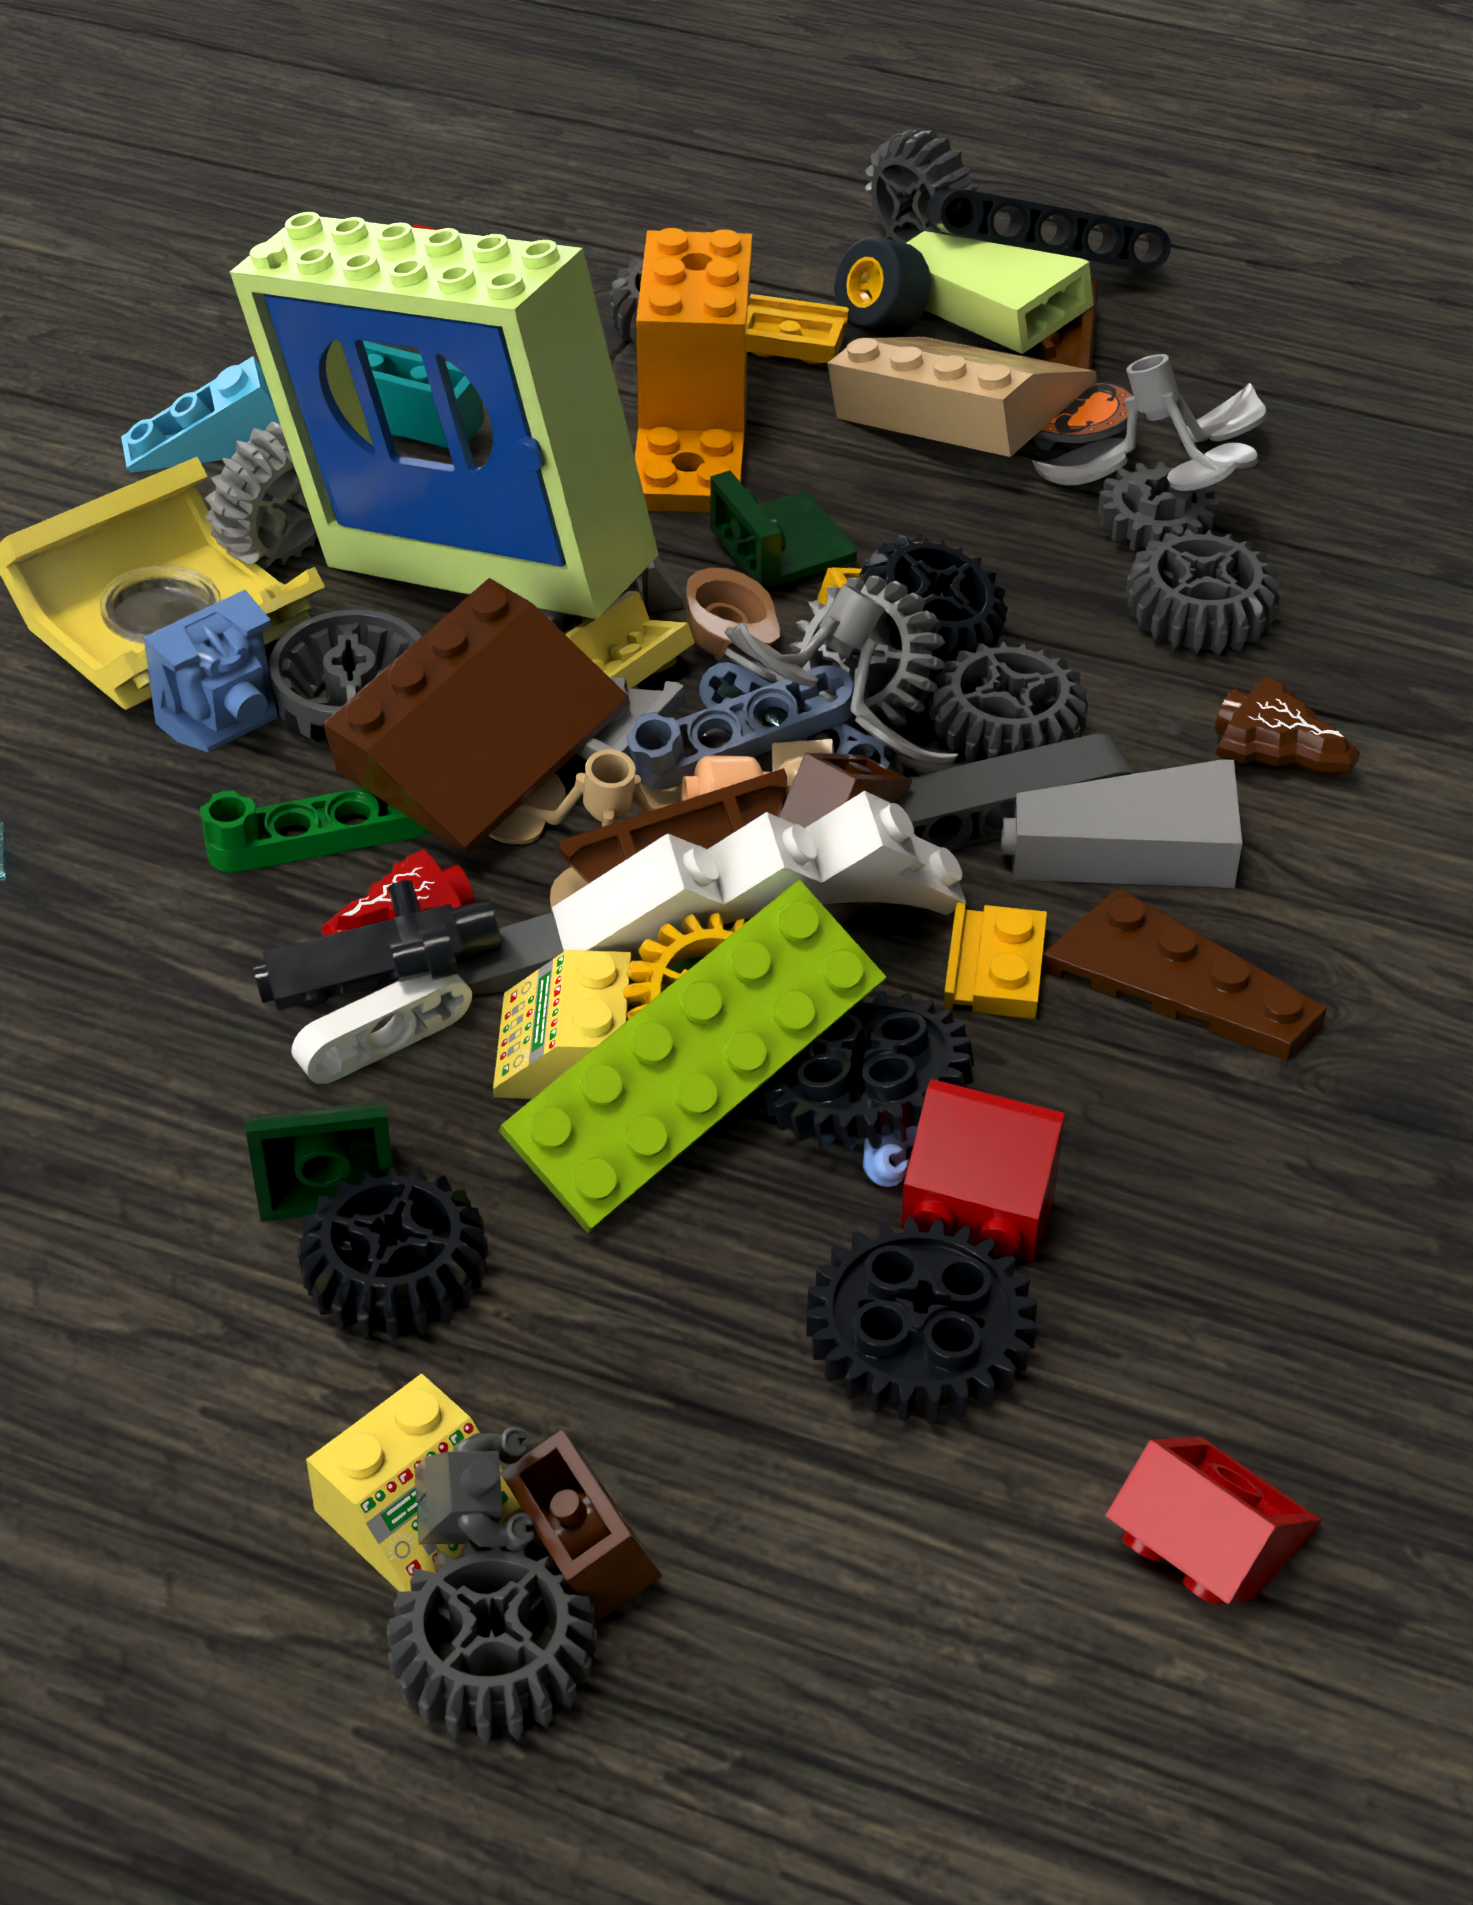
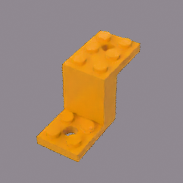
[635,228,752,513]

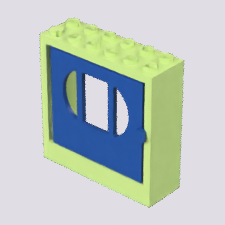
[230,212,659,619]

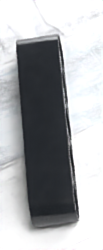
[927,188,1171,270]

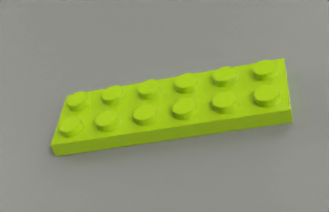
[499,879,886,1234]

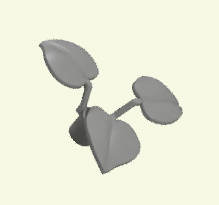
[1032,354,1267,491]
[724,584,959,764]

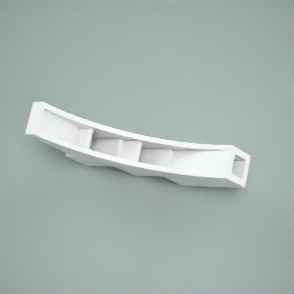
[552,791,967,961]

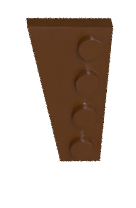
[1041,887,1327,1060]

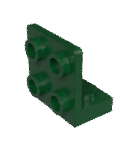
[710,470,857,590]

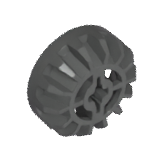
[269,609,422,742]

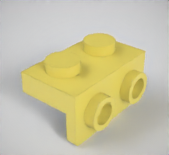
[565,591,695,689]

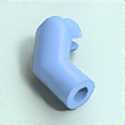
[863,1126,917,1187]

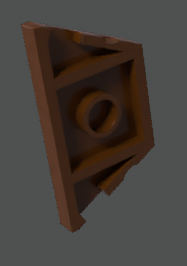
[557,768,787,883]

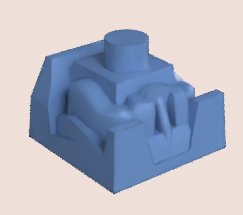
[144,590,278,753]

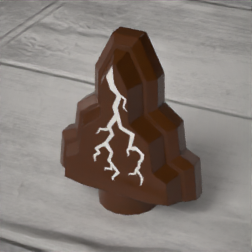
[1215,676,1360,776]

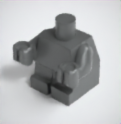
[414,1427,534,1551]

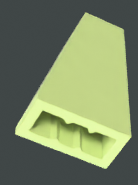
[907,231,1094,354]

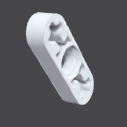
[291,974,472,1084]

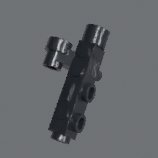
[253,880,502,1011]

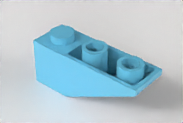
[121,356,280,473]

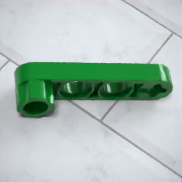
[200,788,431,873]

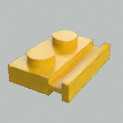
[747,294,849,364]
[943,902,1047,1019]

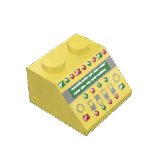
[493,950,632,1099]
[306,1374,524,1592]

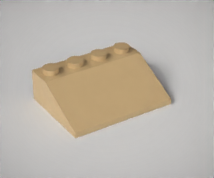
[827,337,1097,457]

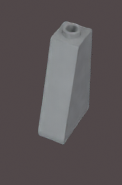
[1001,759,1242,888]

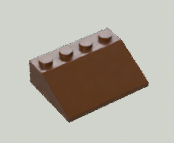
[323,578,630,855]

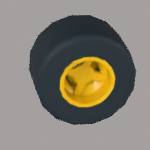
[834,237,931,334]

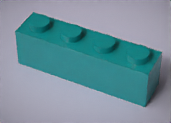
[363,341,484,449]

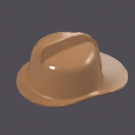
[686,568,780,662]

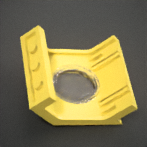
[0,456,325,710]

